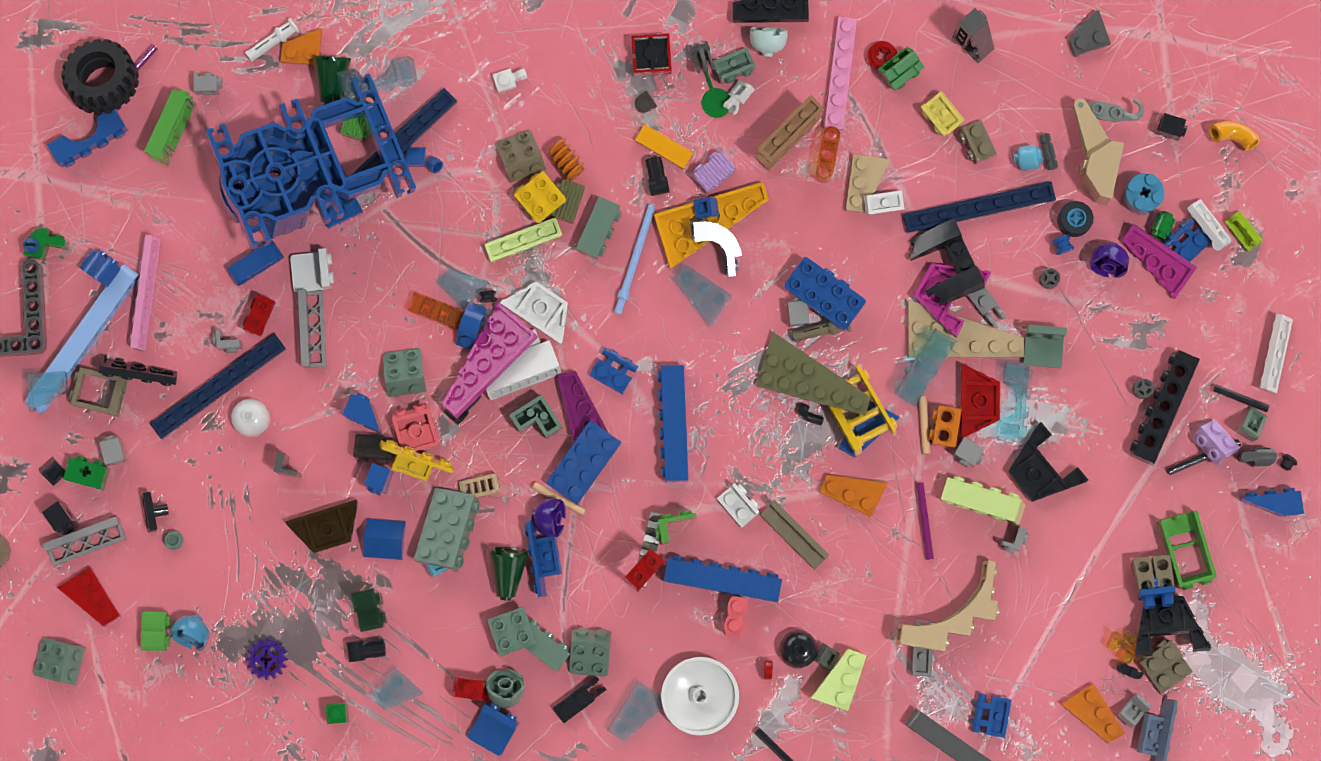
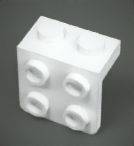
[290,248,334,293]

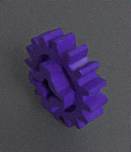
[246,638,289,680]

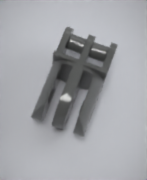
[689,41,715,73]
[1237,447,1277,467]

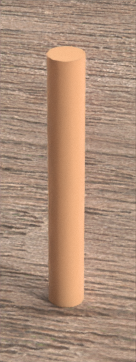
[919,396,931,454]
[532,482,586,516]

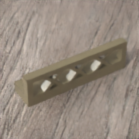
[760,500,829,569]

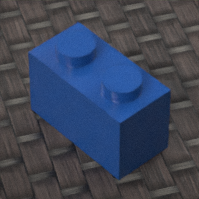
[364,463,394,496]

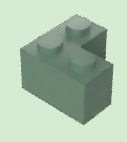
[509,394,563,439]

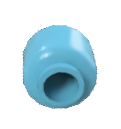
[1014,145,1043,171]

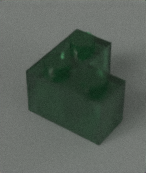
[351,588,387,632]

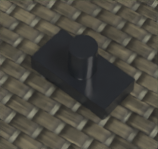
[141,492,169,533]

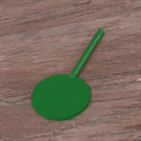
[701,64,731,118]

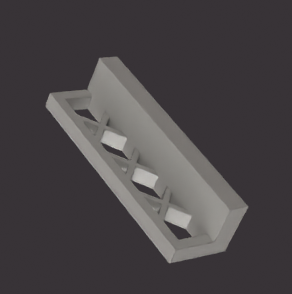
[298,290,327,368]
[43,517,127,566]

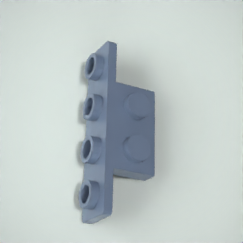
[1137,698,1178,761]

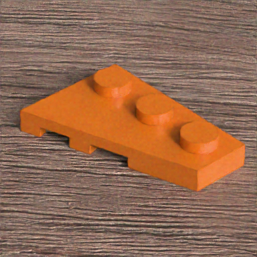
[819,475,887,518]
[1061,683,1125,744]

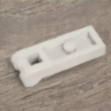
[1187,199,1231,251]

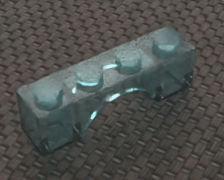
[336,56,418,100]
[997,362,1033,442]

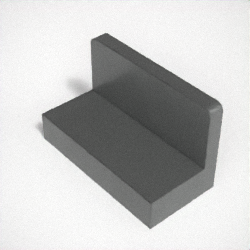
[274,452,302,478]

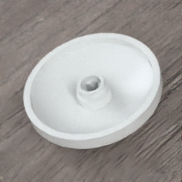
[661,657,739,735]

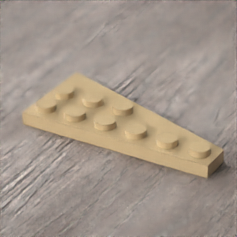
[908,300,1024,358]

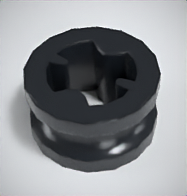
[479,290,497,303]

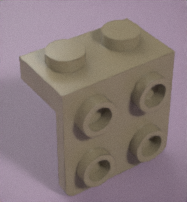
[496,130,546,183]

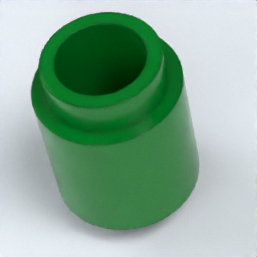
[1151,211,1175,241]

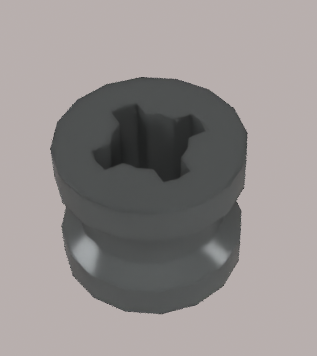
[1039,268,1060,289]
[1132,379,1154,399]

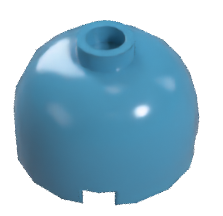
[169,615,209,651]

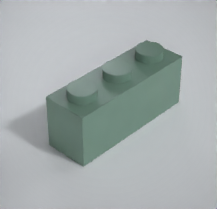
[576,196,622,260]
[526,617,570,672]

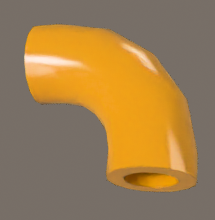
[1208,121,1261,151]

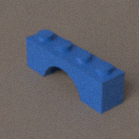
[48,109,128,168]

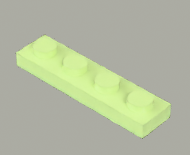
[484,217,563,263]

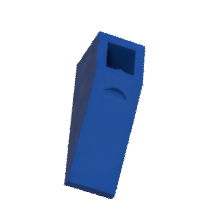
[1240,488,1304,517]

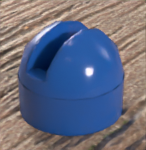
[426,157,443,174]
[23,237,39,253]

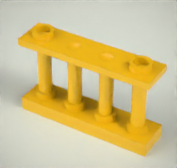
[828,365,898,456]

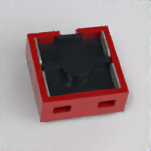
[631,33,672,76]

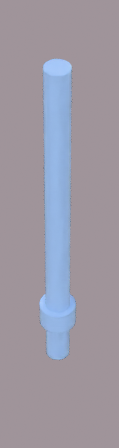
[614,205,656,315]

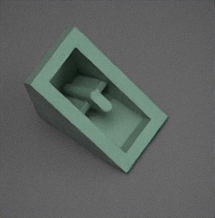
[1235,407,1267,442]

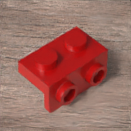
[243,294,276,336]

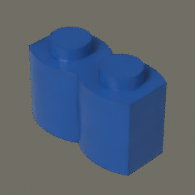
[79,249,121,287]

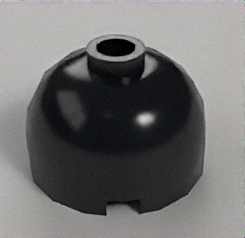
[779,630,818,669]

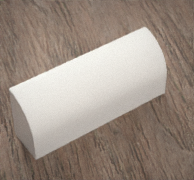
[486,340,562,401]

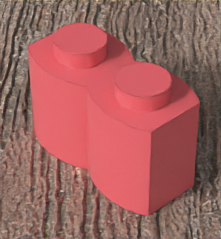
[724,596,747,637]

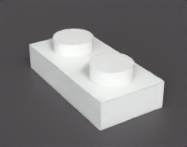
[864,190,904,215]

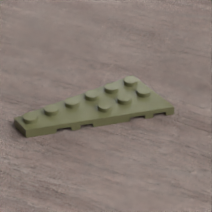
[756,332,871,416]

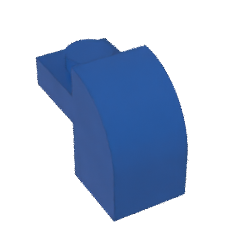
[455,302,487,350]

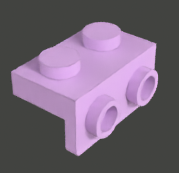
[1192,420,1240,466]

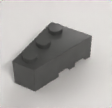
[952,8,994,63]

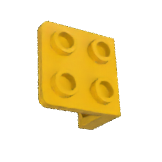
[514,171,566,223]

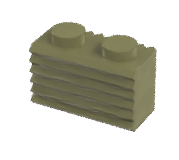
[551,179,585,224]

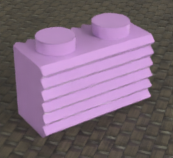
[692,151,736,194]

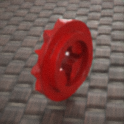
[867,41,897,70]

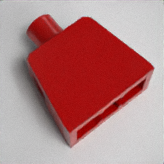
[452,677,489,701]

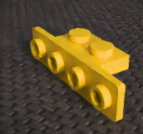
[380,440,454,481]

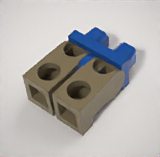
[1131,554,1176,609]

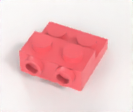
[392,403,440,451]

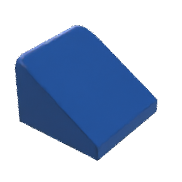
[406,148,426,167]
[693,197,719,219]

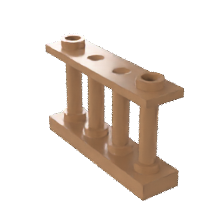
[755,95,824,170]

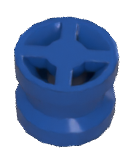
[1051,234,1074,255]

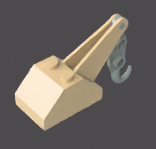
[1073,98,1144,205]

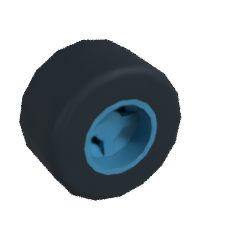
[1057,201,1094,237]

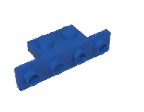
[525,520,562,597]

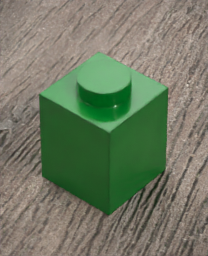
[326,703,349,724]

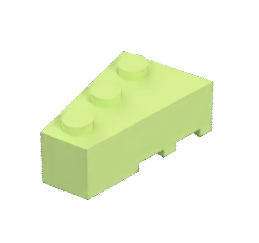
[810,649,867,711]

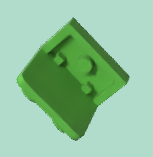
[655,510,697,545]

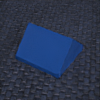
[364,519,406,560]

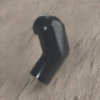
[797,403,824,426]

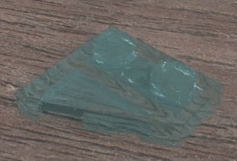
[436,269,489,310]
[27,371,68,412]
[370,668,424,710]

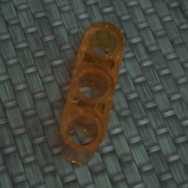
[815,126,840,183]
[407,292,464,330]

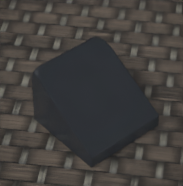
[39,457,66,486]

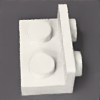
[717,483,760,528]

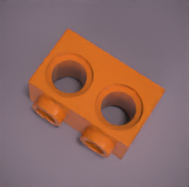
[929,406,962,449]

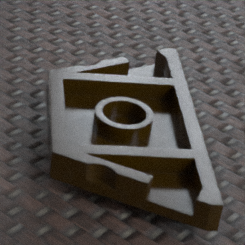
[286,499,358,553]

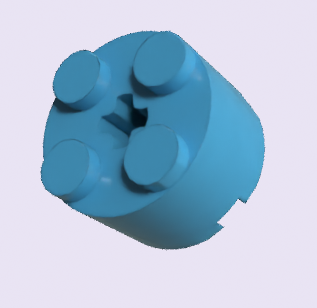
[1123,173,1164,215]

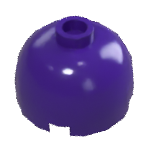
[1090,242,1129,278]
[532,499,566,537]

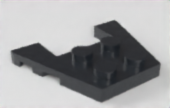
[1007,422,1088,502]
[1134,596,1211,657]

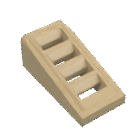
[459,473,500,498]

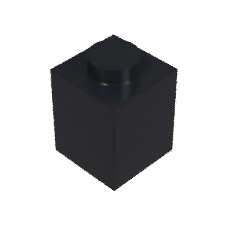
[1156,113,1188,141]

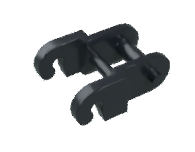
[1117,663,1143,679]

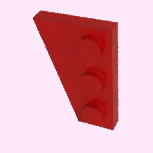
[57,567,121,627]

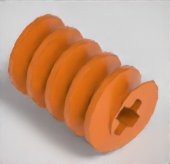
[548,138,587,181]

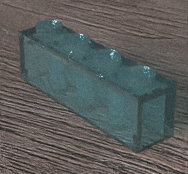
[894,328,957,406]

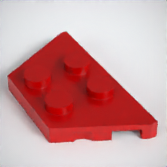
[961,363,1000,438]

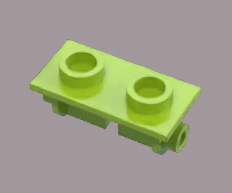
[1225,210,1263,252]

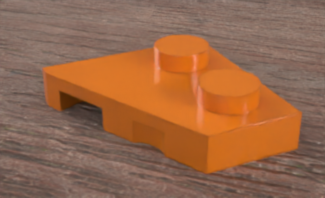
[281,29,323,66]

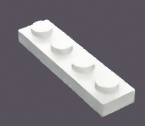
[1260,314,1293,393]

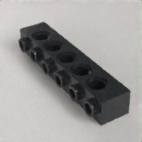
[1130,350,1200,465]

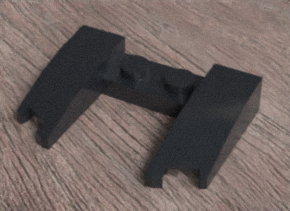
[909,219,985,306]

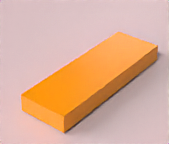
[635,124,693,170]

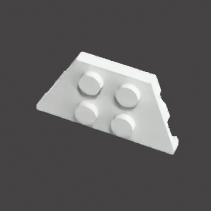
[500,282,568,344]

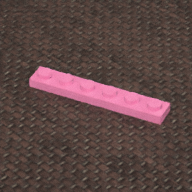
[824,16,857,131]
[130,235,161,351]

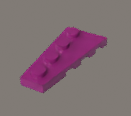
[557,371,608,442]

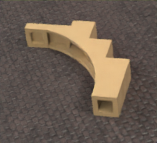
[895,560,999,652]

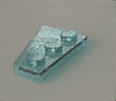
[674,264,732,327]
[607,681,663,741]

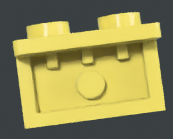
[921,91,966,136]

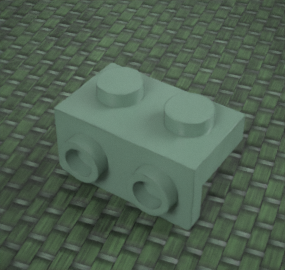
[713,48,756,84]

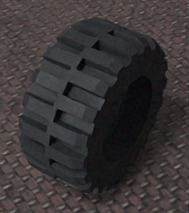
[61,39,139,115]

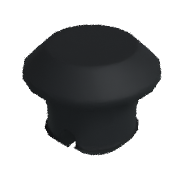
[1280,454,1297,471]

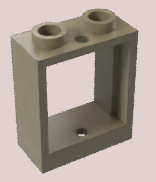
[69,368,128,417]

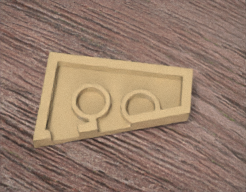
[845,154,891,214]

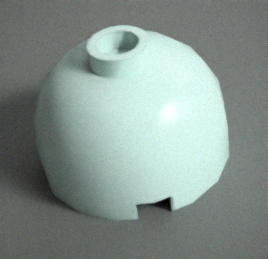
[750,27,788,57]

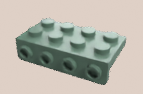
[414,488,480,572]

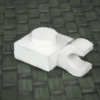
[492,69,528,93]
[723,79,754,115]

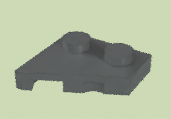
[1068,10,1111,57]

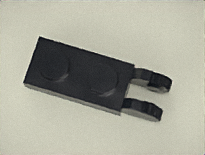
[553,677,607,723]

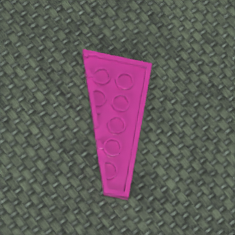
[442,301,538,418]

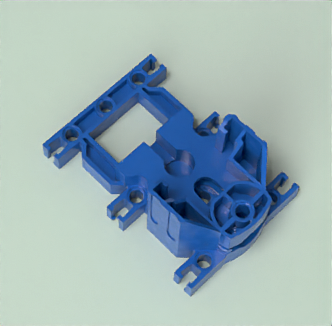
[206,73,416,250]

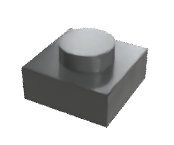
[814,644,840,671]

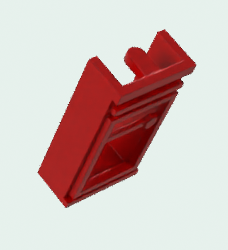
[624,548,665,591]

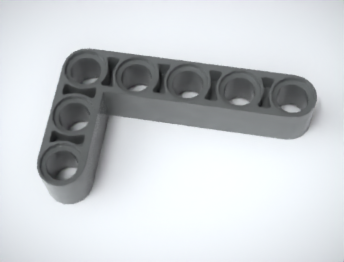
[0,259,47,357]

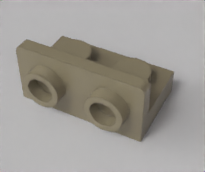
[959,120,997,165]

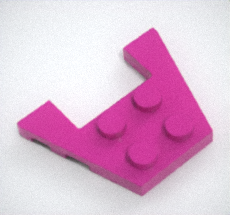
[914,263,991,338]

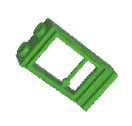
[144,89,196,166]
[1157,510,1217,591]

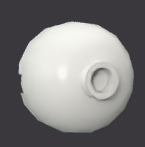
[231,399,271,437]

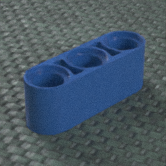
[227,240,284,286]

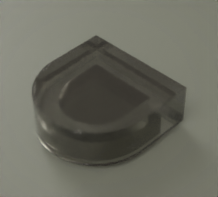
[635,90,657,114]

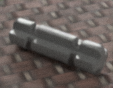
[1040,133,1058,170]

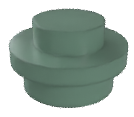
[164,531,184,550]

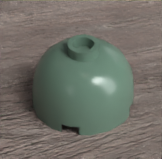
[486,669,525,708]

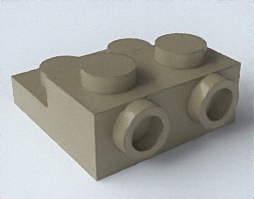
[1138,639,1193,694]

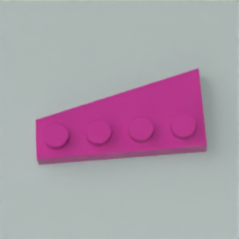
[1123,224,1197,299]

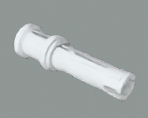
[245,18,300,62]

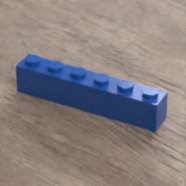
[657,365,688,483]
[664,555,782,602]

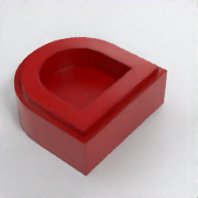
[764,660,773,680]

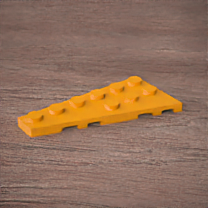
[654,182,769,269]

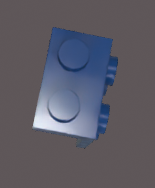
[468,702,519,756]

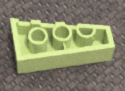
[941,476,1026,527]

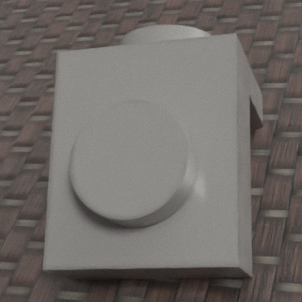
[213,329,243,353]
[1000,526,1029,553]
[1117,694,1151,729]

